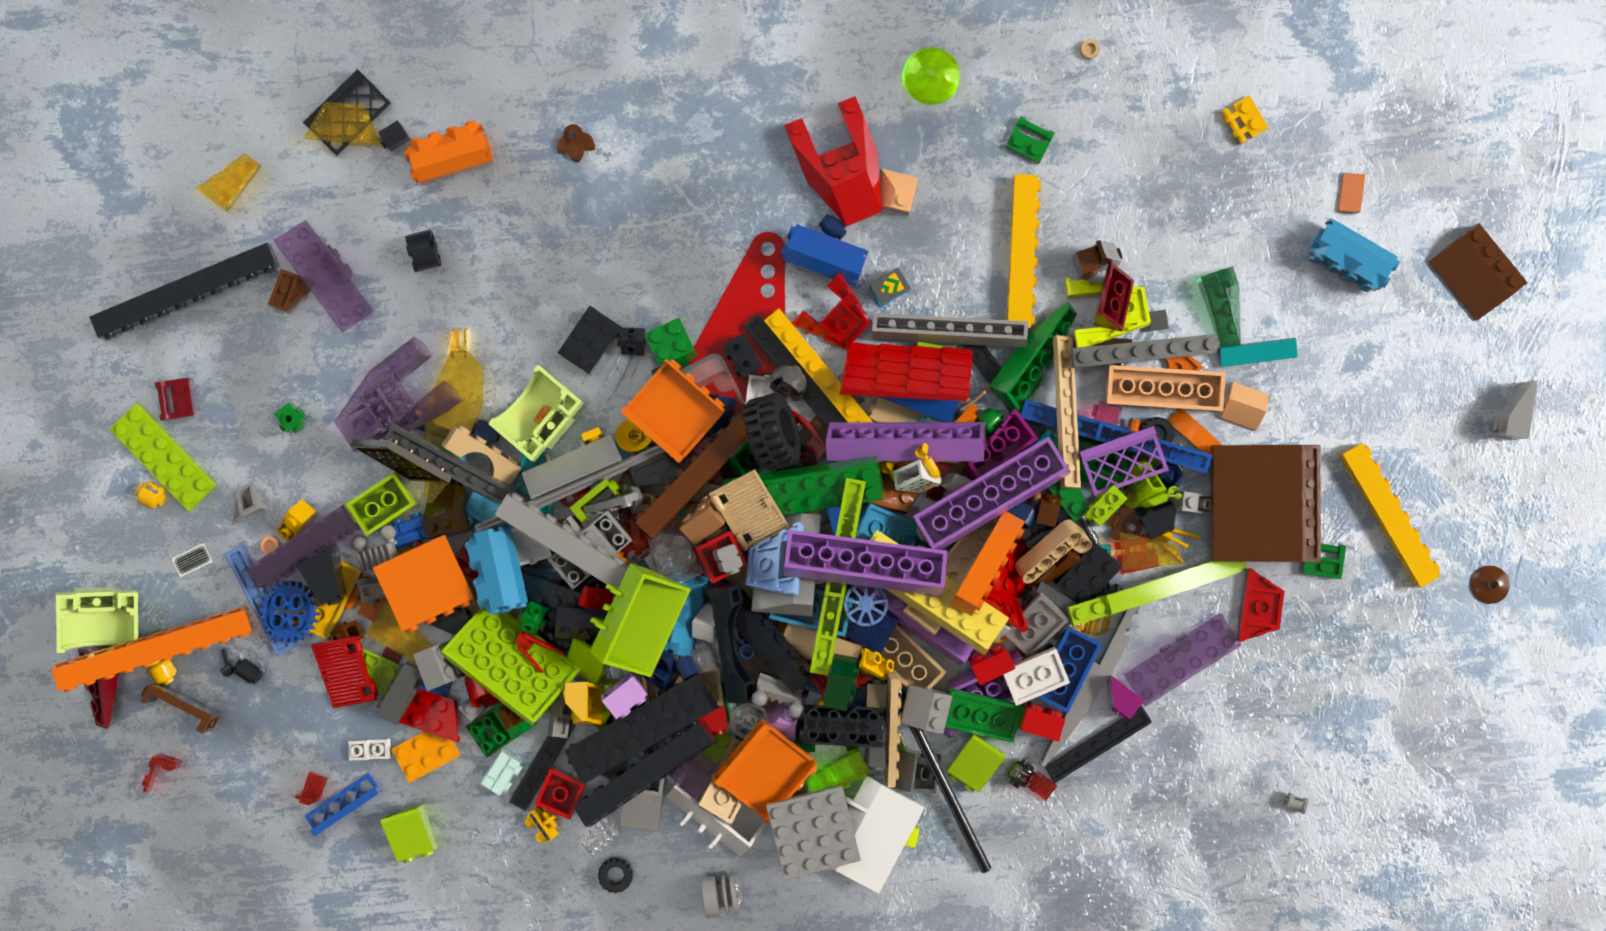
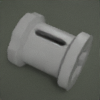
[1284,792,1308,814]

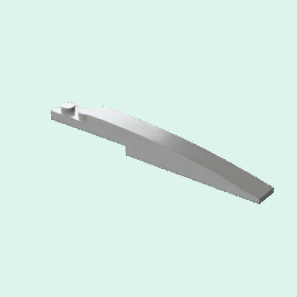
[1039,605,1142,767]

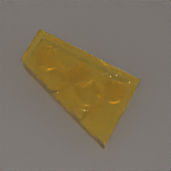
[195,153,261,212]

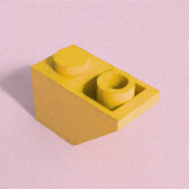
[276,499,317,544]

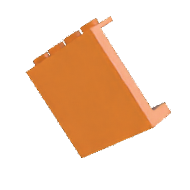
[620,359,726,463]
[373,535,475,633]
[712,718,818,824]

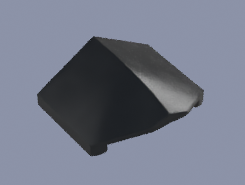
[1134,501,1176,540]

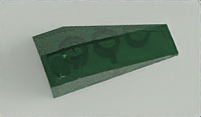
[1196,267,1241,347]

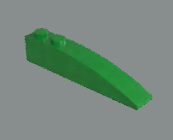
[989,302,1077,414]

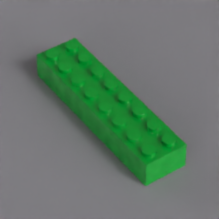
[722,455,884,515]

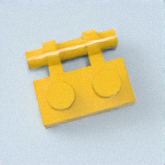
[1221,95,1269,144]

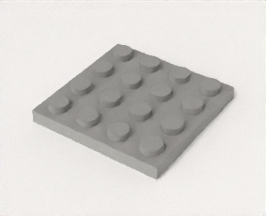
[766,785,861,880]

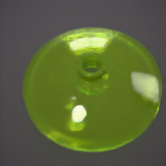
[903,47,960,105]

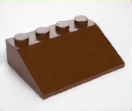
[1428,223,1528,321]

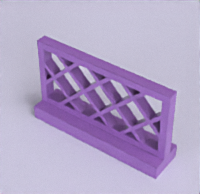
[1079,426,1168,496]

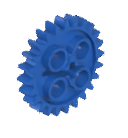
[259,580,321,643]

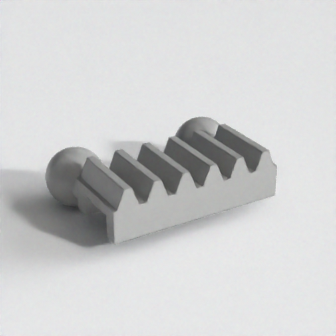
[351,525,398,572]
[751,673,804,718]

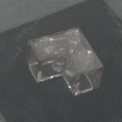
[691,636,739,674]

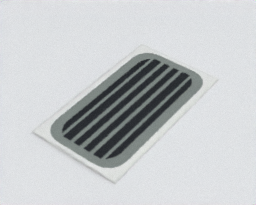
[171,543,213,577]

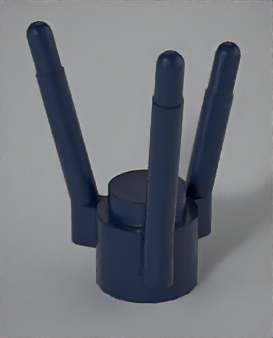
[738,632,757,660]

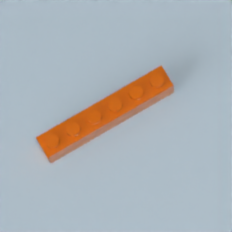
[951,511,1025,616]

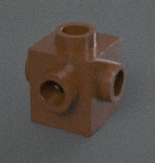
[330,620,364,649]

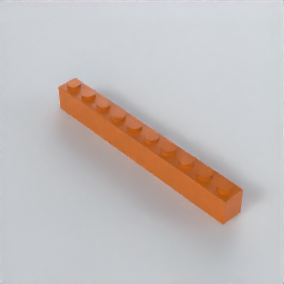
[51,606,252,692]

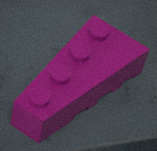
[963,408,1038,481]

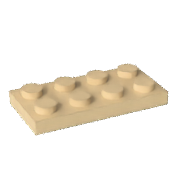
[697,737,743,825]

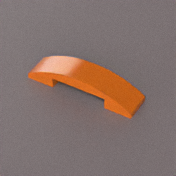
[1168,409,1222,463]

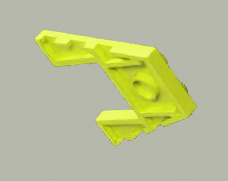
[1065,277,1151,348]

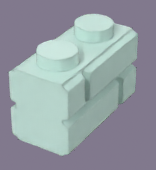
[481,749,523,795]

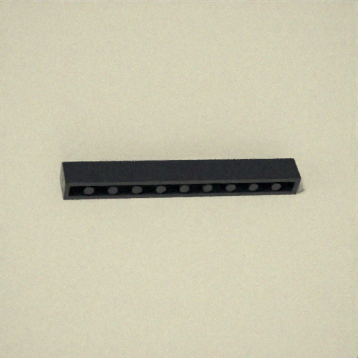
[89,242,280,341]

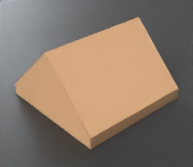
[1220,382,1269,431]

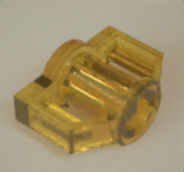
[1076,615,1112,636]

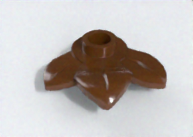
[557,124,595,163]
[1106,503,1142,541]

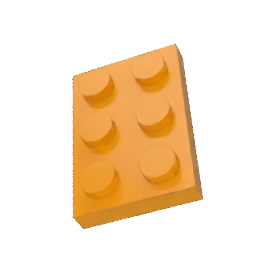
[391,731,461,783]

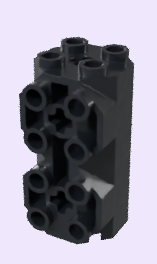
[800,705,884,748]

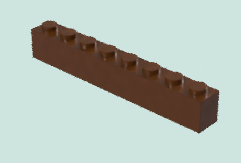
[635,411,747,541]

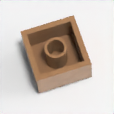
[680,490,725,545]

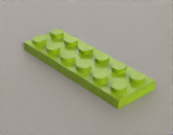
[109,403,218,512]

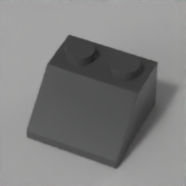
[893,750,941,793]

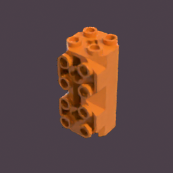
[404,120,494,185]

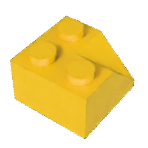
[563,682,603,726]

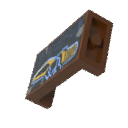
[141,683,222,734]

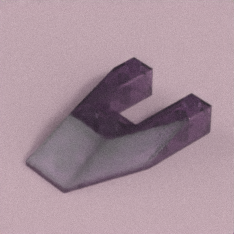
[334,336,462,452]

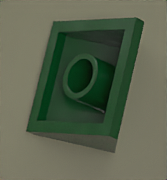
[725,439,763,477]

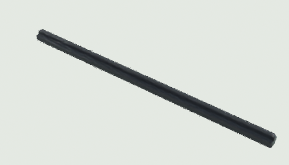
[886,670,991,873]

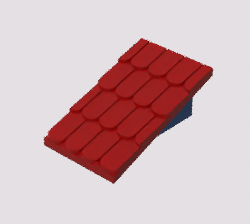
[839,342,973,422]

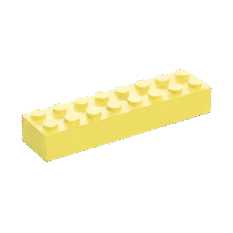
[870,530,1009,656]

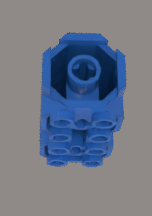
[781,224,869,288]

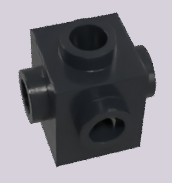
[617,327,646,355]

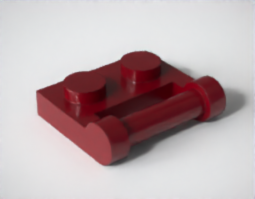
[154,378,196,421]

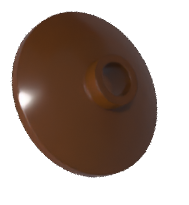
[1471,566,1510,604]

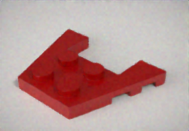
[792,272,871,349]

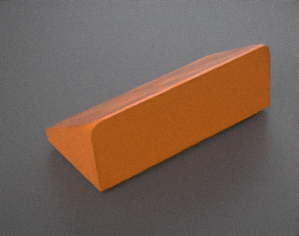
[1338,173,1365,214]

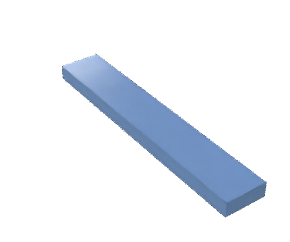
[224,545,295,656]

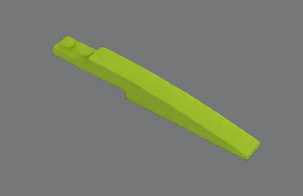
[810,478,866,676]
[1066,561,1247,626]

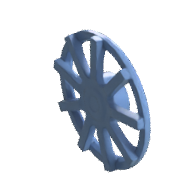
[844,585,888,626]

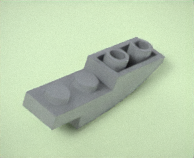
[547,678,575,738]

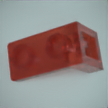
[142,753,182,793]
[295,771,329,806]
[1028,771,1057,801]

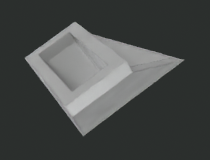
[232,482,266,525]

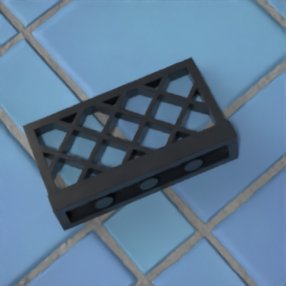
[303,69,391,156]

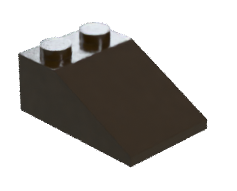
[423,478,470,539]

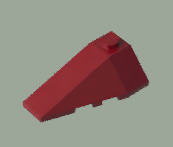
[78,646,119,729]

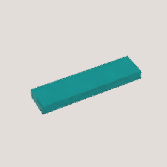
[1219,337,1298,367]

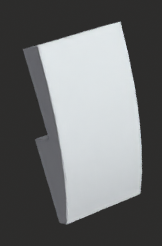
[348,739,391,761]

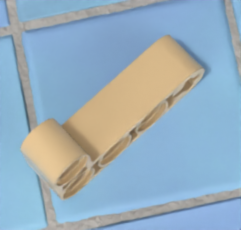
[1015,520,1092,583]

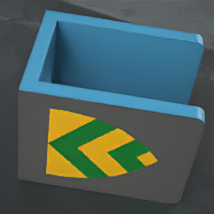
[869,267,911,307]

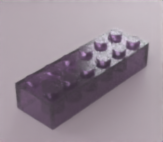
[245,504,360,589]

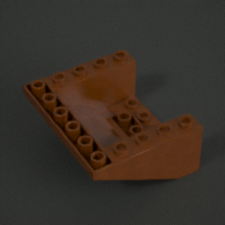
[1211,445,1321,562]

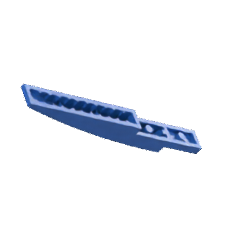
[1021,399,1212,473]

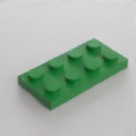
[945,688,1025,743]

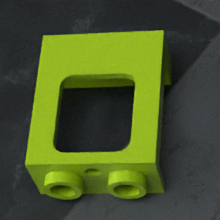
[570,479,622,523]
[1085,485,1128,526]

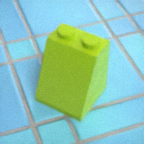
[567,638,611,685]
[946,733,1006,793]
[380,804,437,863]

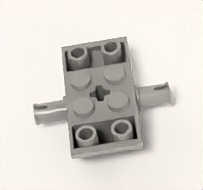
[548,510,633,589]

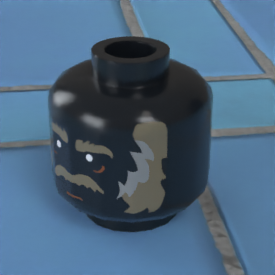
[1007,759,1036,789]

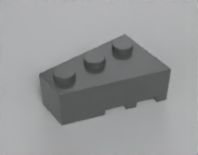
[376,661,423,724]

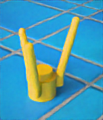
[1154,528,1202,563]

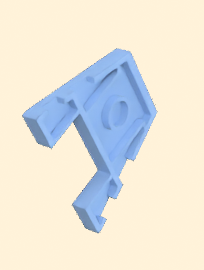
[746,522,804,596]

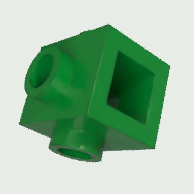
[274,403,307,434]
[517,601,548,636]

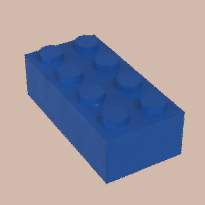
[1037,627,1103,713]

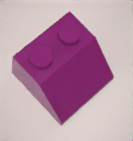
[1107,675,1144,719]

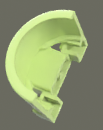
[489,365,584,462]
[55,587,138,653]

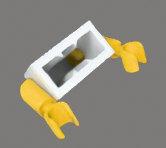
[881,443,941,493]

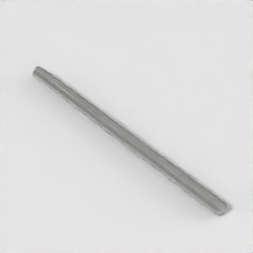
[474,445,666,532]

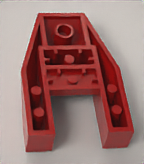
[784,96,882,227]

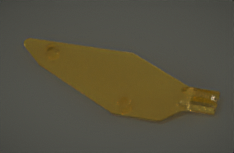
[425,328,483,503]

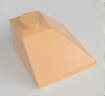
[879,169,918,215]

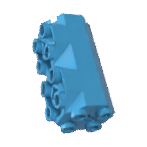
[1308,218,1400,293]
[465,526,528,615]
[664,568,710,656]

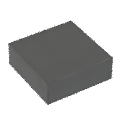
[1148,309,1169,332]

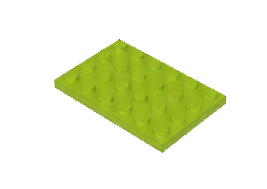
[441,608,581,726]

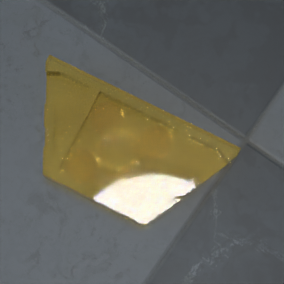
[305,101,380,145]

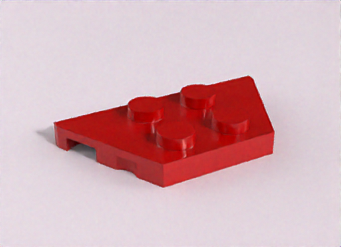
[1238,568,1285,642]
[399,689,460,743]

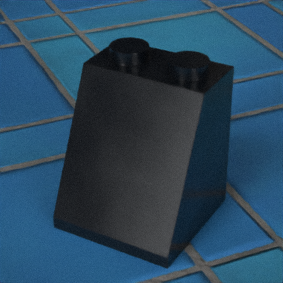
[296,545,346,606]

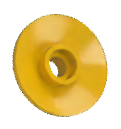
[615,419,652,452]

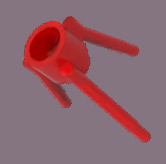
[515,631,564,673]

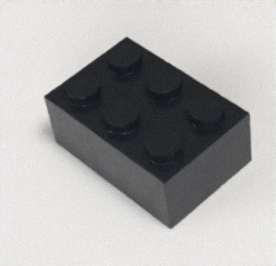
[557,305,622,376]
[1053,537,1123,603]

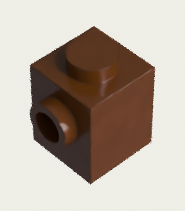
[1036,494,1061,527]

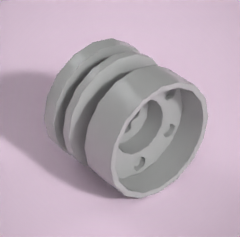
[702,873,741,918]

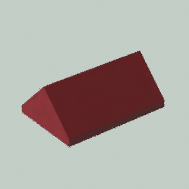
[1093,262,1134,331]

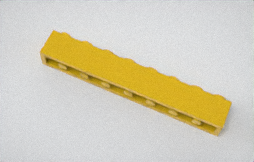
[1006,174,1041,330]
[764,309,873,422]
[1338,443,1441,588]

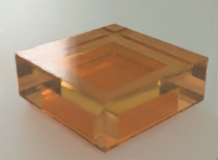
[534,404,552,425]

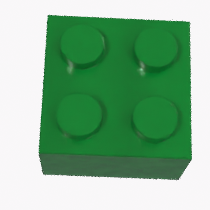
[645,318,698,367]

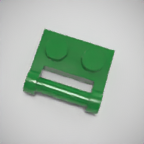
[1005,116,1055,164]
[1302,544,1346,579]

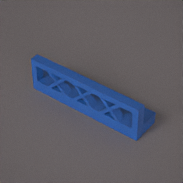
[305,772,382,837]

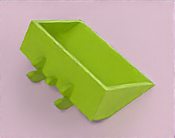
[590,563,691,677]

